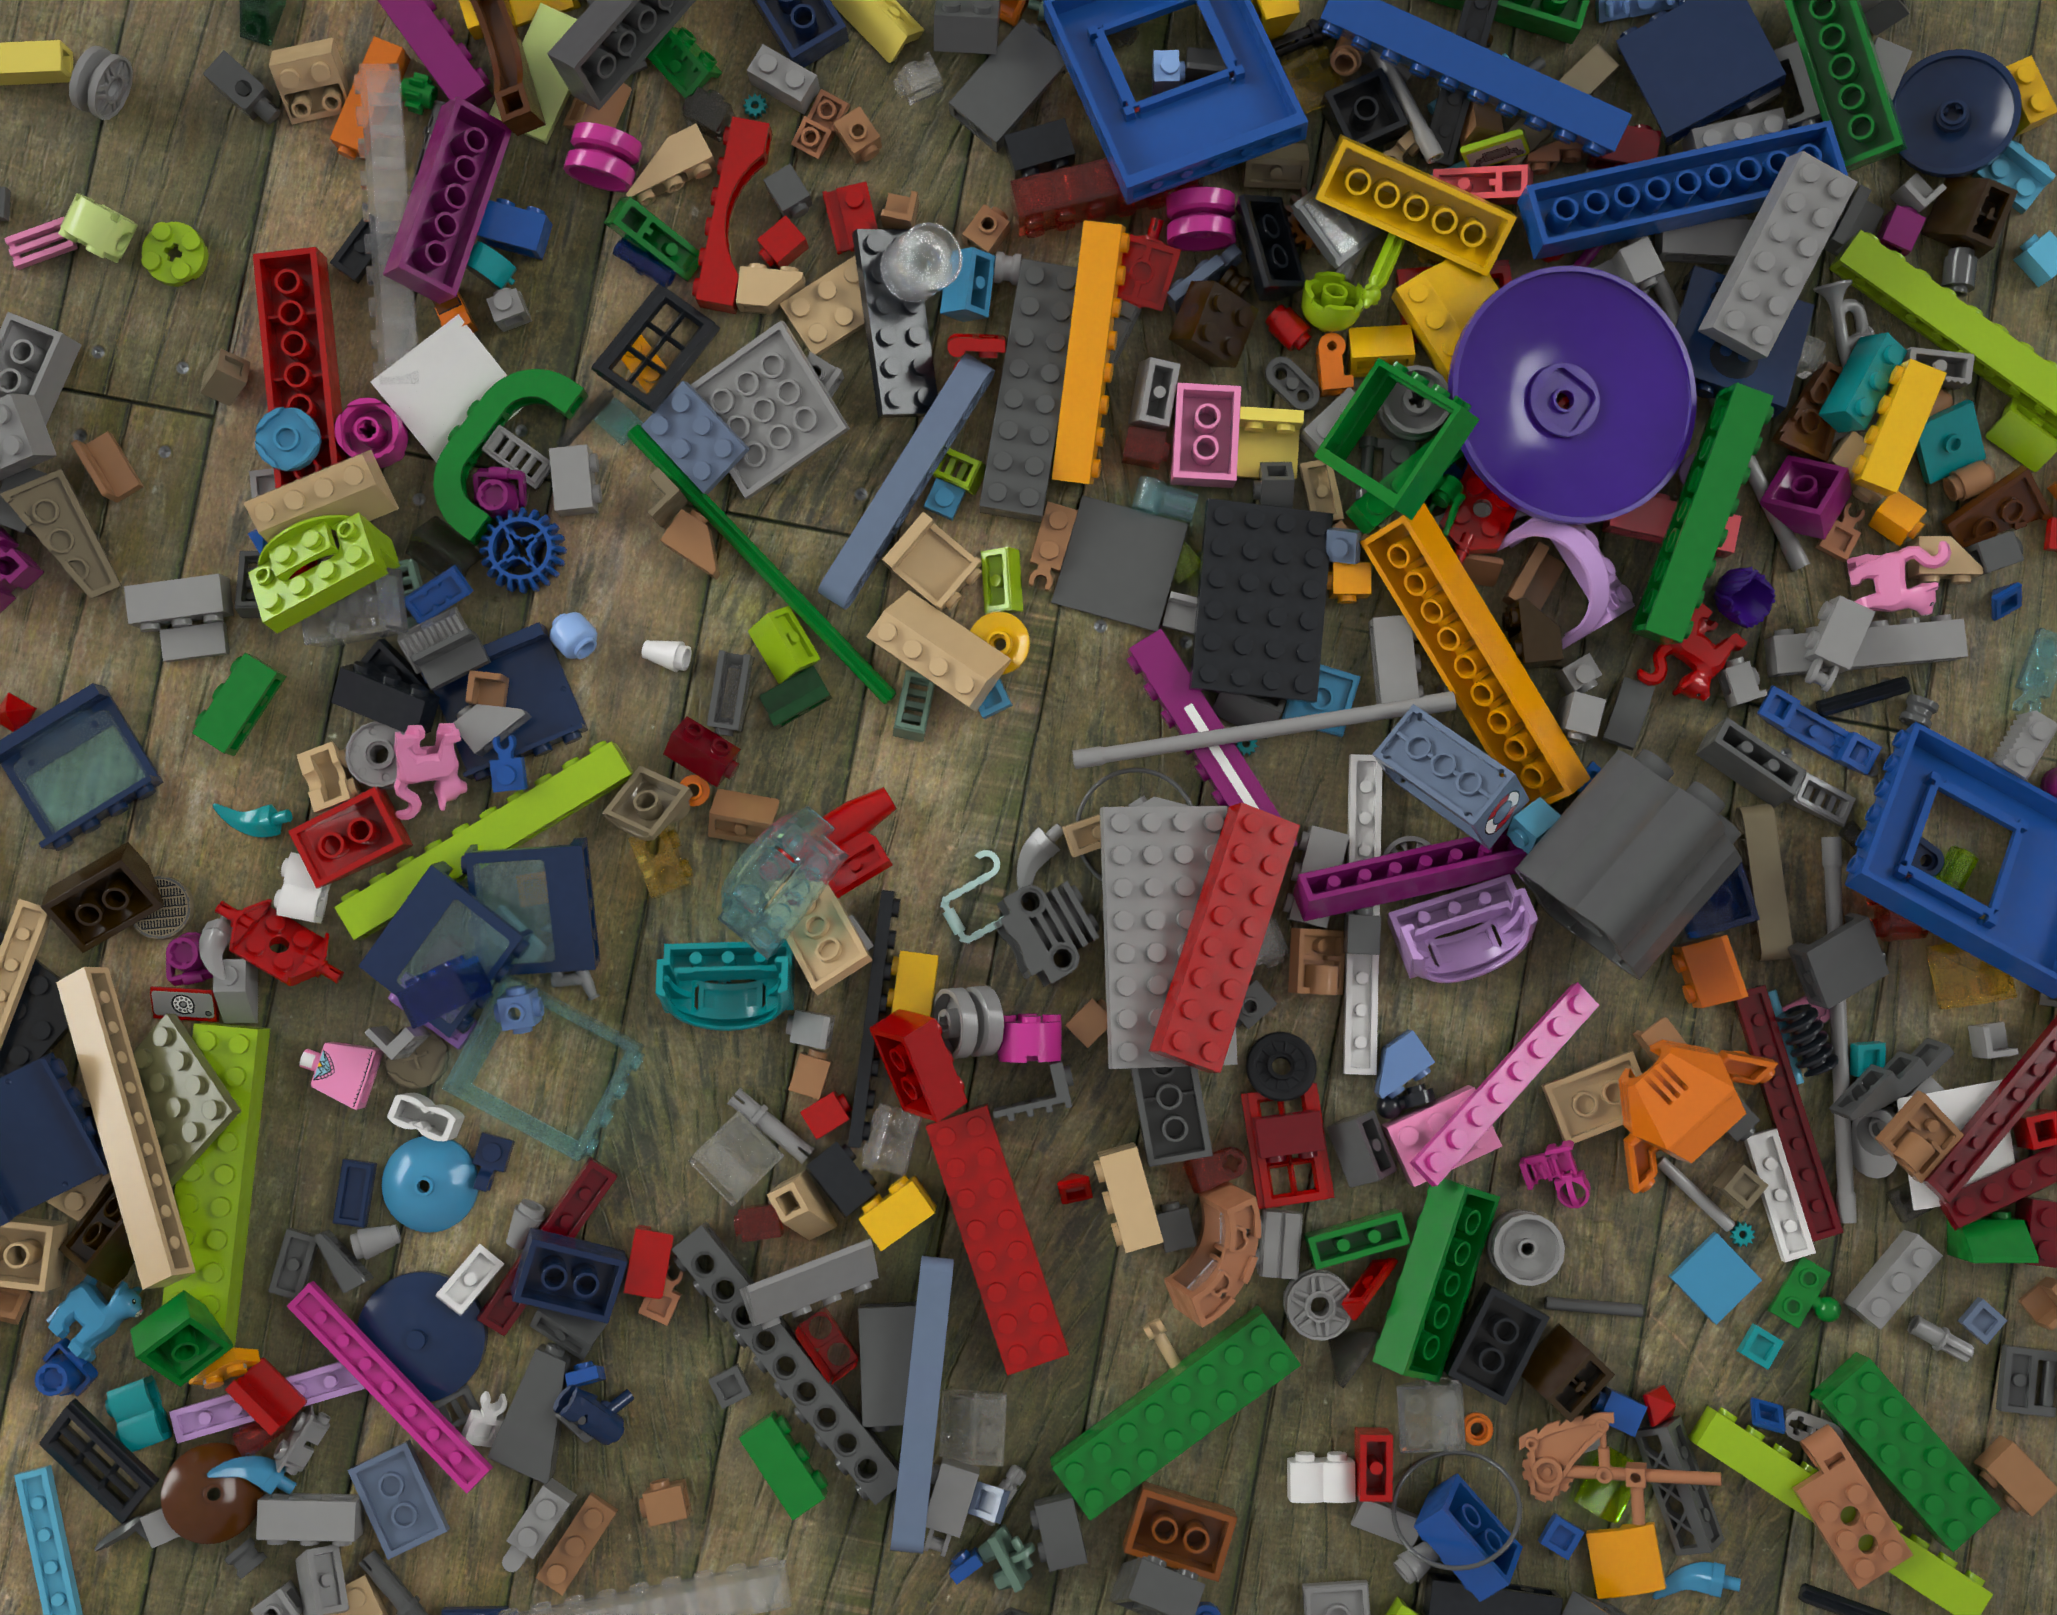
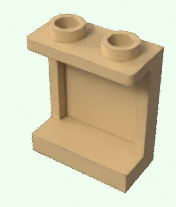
[882,511,982,612]

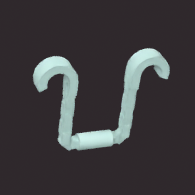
[940,850,1003,944]

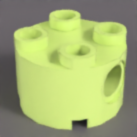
[58,193,138,263]

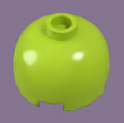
[1301,271,1364,332]

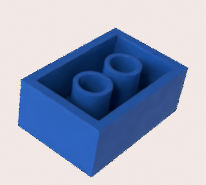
[1414,1473,1523,1602]

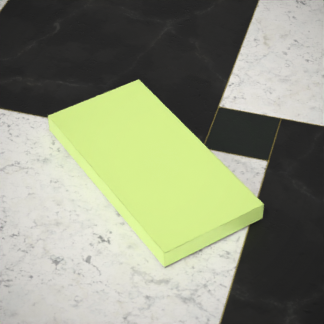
[489,3,578,144]

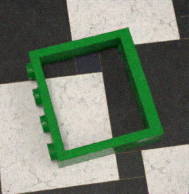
[1314,358,1480,520]

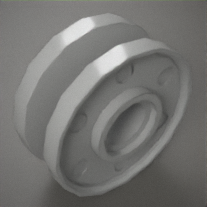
[69,46,133,120]
[345,721,405,790]
[1283,1268,1351,1341]

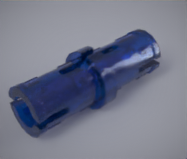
[613,237,676,288]

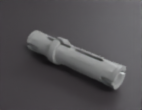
[727,1088,815,1165]

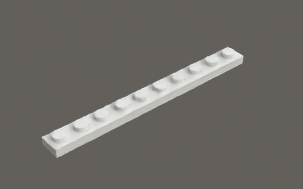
[1343,754,1382,1075]

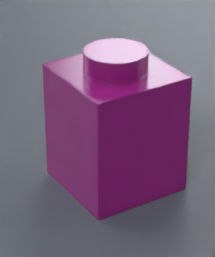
[1876,205,1926,257]

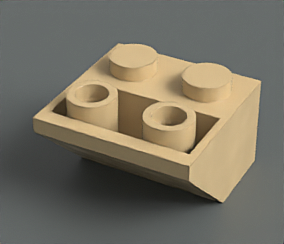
[269,38,349,125]

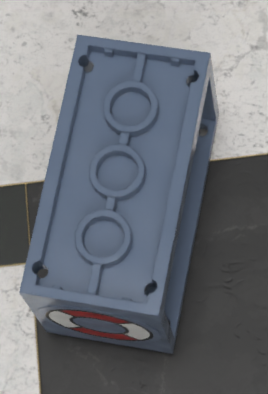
[1373,704,1530,850]

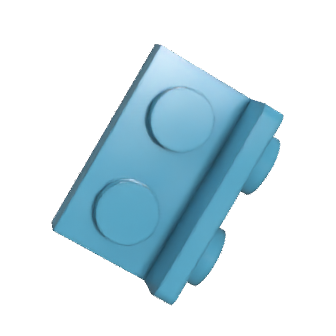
[1972,141,2056,214]

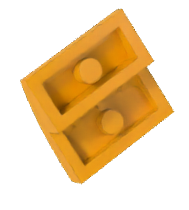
[1586,1522,1666,1599]

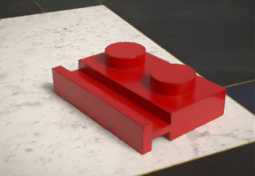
[822,181,878,255]

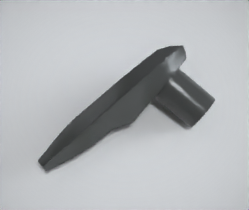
[95,1516,148,1551]

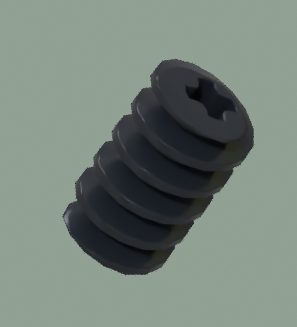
[1775,1004,1839,1077]

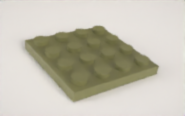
[89,1014,241,1187]

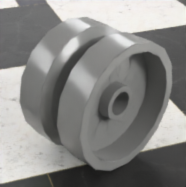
[1376,365,1449,443]
[931,986,1004,1059]
[1485,1209,1565,1286]

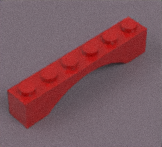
[692,116,773,314]

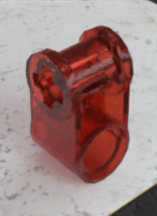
[1183,1146,1247,1194]

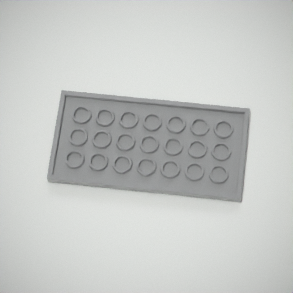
[1100,806,1238,1069]

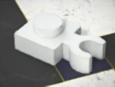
[461,1391,507,1447]

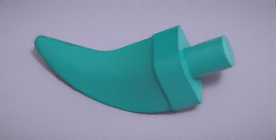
[213,803,293,838]

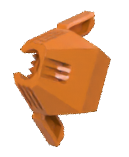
[1618,1039,1778,1194]

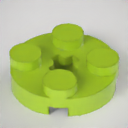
[141,222,209,287]

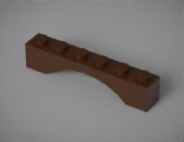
[470,0,546,136]

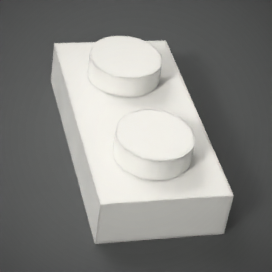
[436,1243,504,1317]

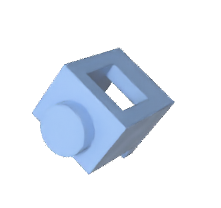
[1152,50,1185,95]

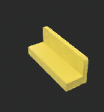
[830,0,924,63]

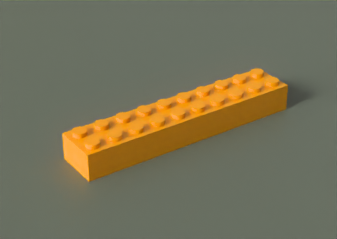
[1360,503,1591,810]

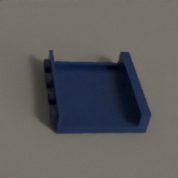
[1616,0,1786,147]

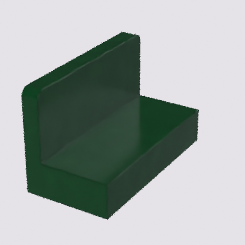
[759,666,832,729]

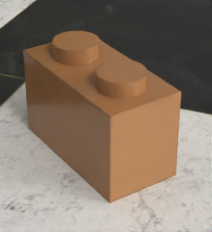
[1973,1435,2057,1517]

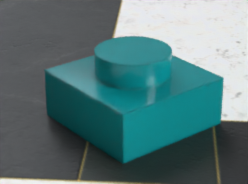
[1850,1041,1886,1077]
[1736,1323,1784,1370]

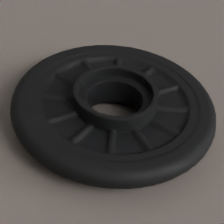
[1246,1032,1317,1101]

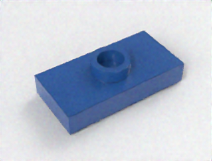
[401,564,474,624]

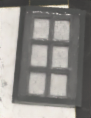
[1290,184,1385,269]

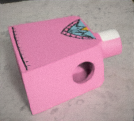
[299,1042,384,1110]

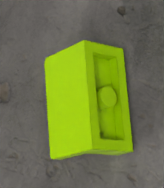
[1985,397,2057,472]
[748,606,821,684]

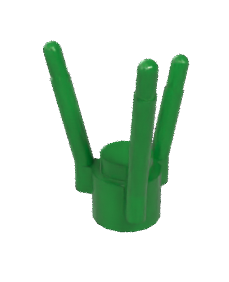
[1427,474,1466,537]

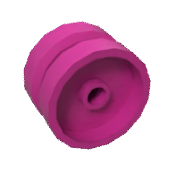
[563,122,642,192]
[1166,187,1236,252]

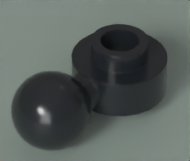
[1376,1083,1436,1119]

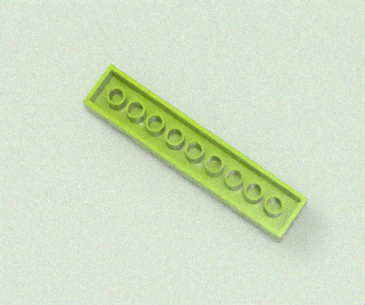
[162,1022,271,1347]

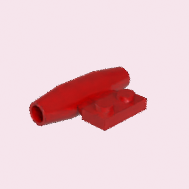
[774,787,897,898]

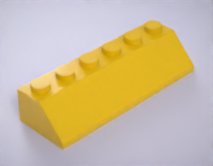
[1315,134,1517,277]

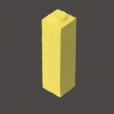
[0,40,73,86]

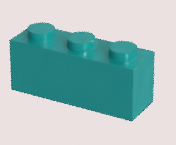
[1818,332,1908,433]

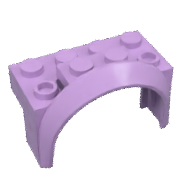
[1498,517,1635,649]
[1387,874,1538,983]

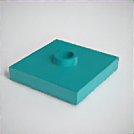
[1916,399,1986,484]

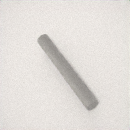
[1657,1156,1735,1232]

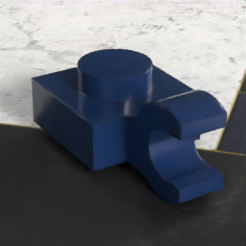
[472,1132,515,1192]

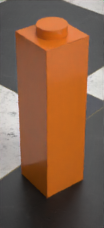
[329,36,411,161]

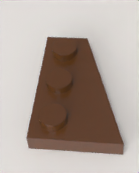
[1771,362,1843,462]
[1941,465,2053,548]

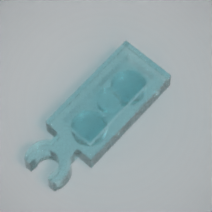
[2012,628,2057,712]

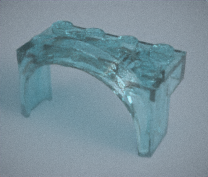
[717,806,849,959]

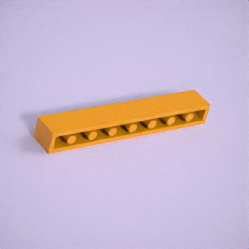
[1052,220,1130,484]

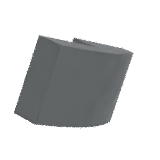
[1602,677,1655,751]

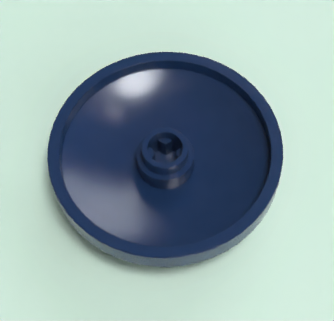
[1892,49,2022,178]
[357,1271,488,1402]

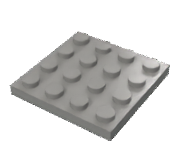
[691,320,850,499]

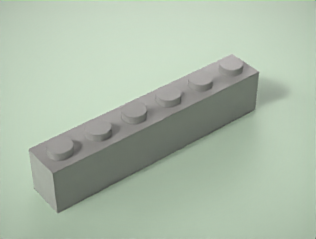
[1764,614,1968,677]

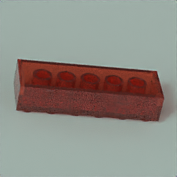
[1010,158,1205,238]

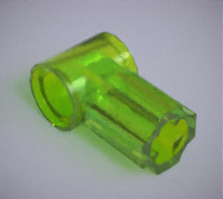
[1933,846,1979,894]

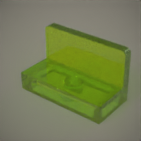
[1573,1445,1637,1524]

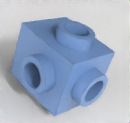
[494,985,544,1034]

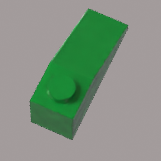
[604,196,700,282]

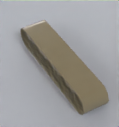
[1502,44,1620,165]
[1735,804,1793,962]

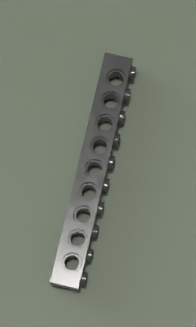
[671,1222,899,1505]

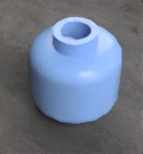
[549,612,598,659]

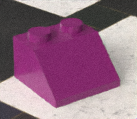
[1760,455,1852,540]

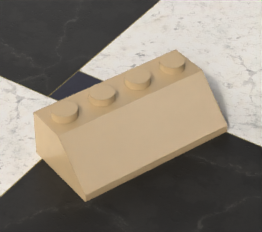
[244,449,399,543]
[866,590,1012,712]

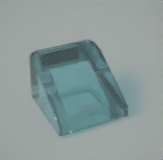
[594,398,643,445]

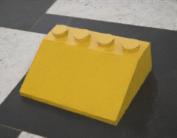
[1391,259,1499,383]

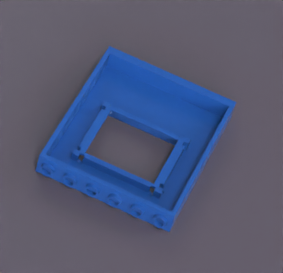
[1043,0,1308,205]
[1845,722,2057,999]

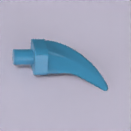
[207,1456,297,1495]
[1652,1562,1741,1600]

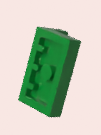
[647,27,722,101]

